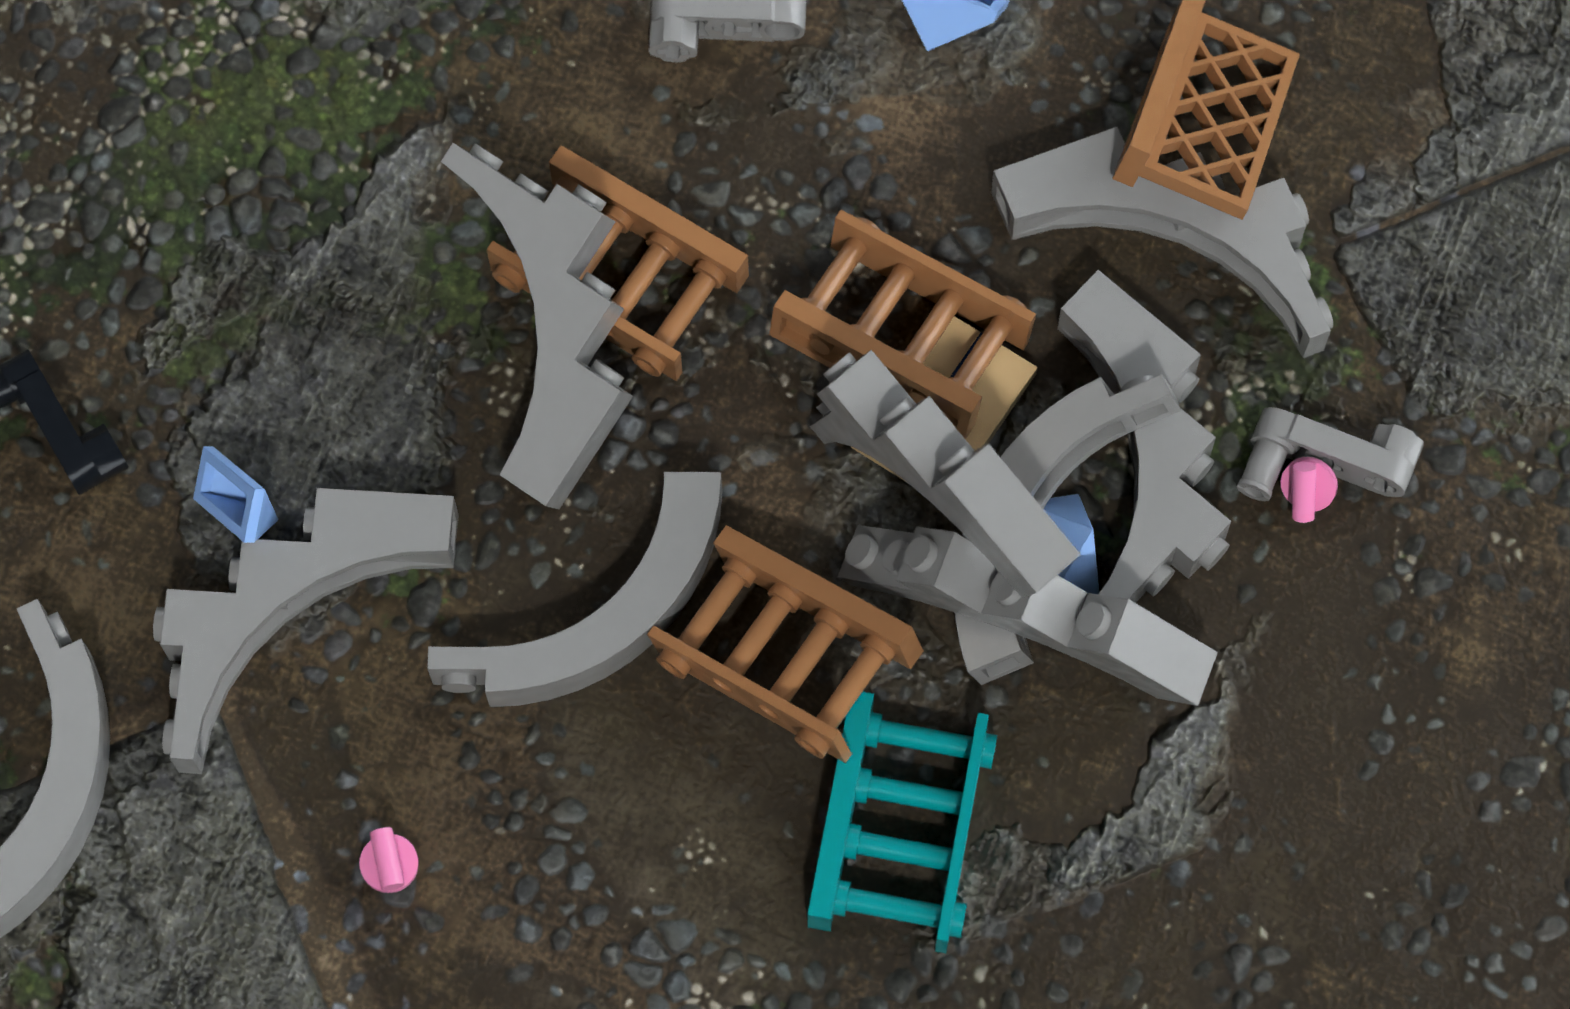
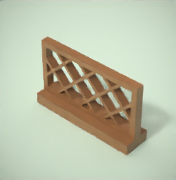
[1112,0,1300,220]

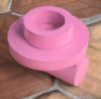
[1280,457,1338,523]
[359,827,419,893]

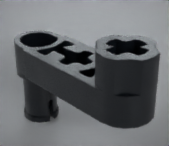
[0,349,129,495]

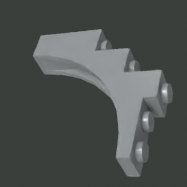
[991,127,1333,358]
[441,143,633,509]
[1058,270,1231,603]
[810,350,1081,598]
[153,488,459,774]
[837,525,1218,706]

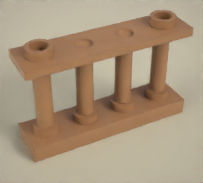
[487,145,749,382]
[769,210,1036,439]
[647,525,923,763]

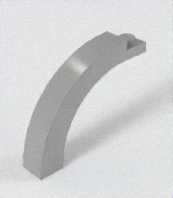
[955,374,1181,685]
[427,472,723,707]
[0,599,110,938]

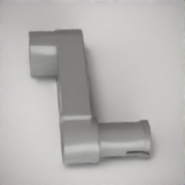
[648,0,806,62]
[1236,407,1424,501]

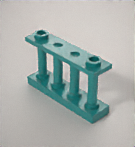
[808,692,997,953]

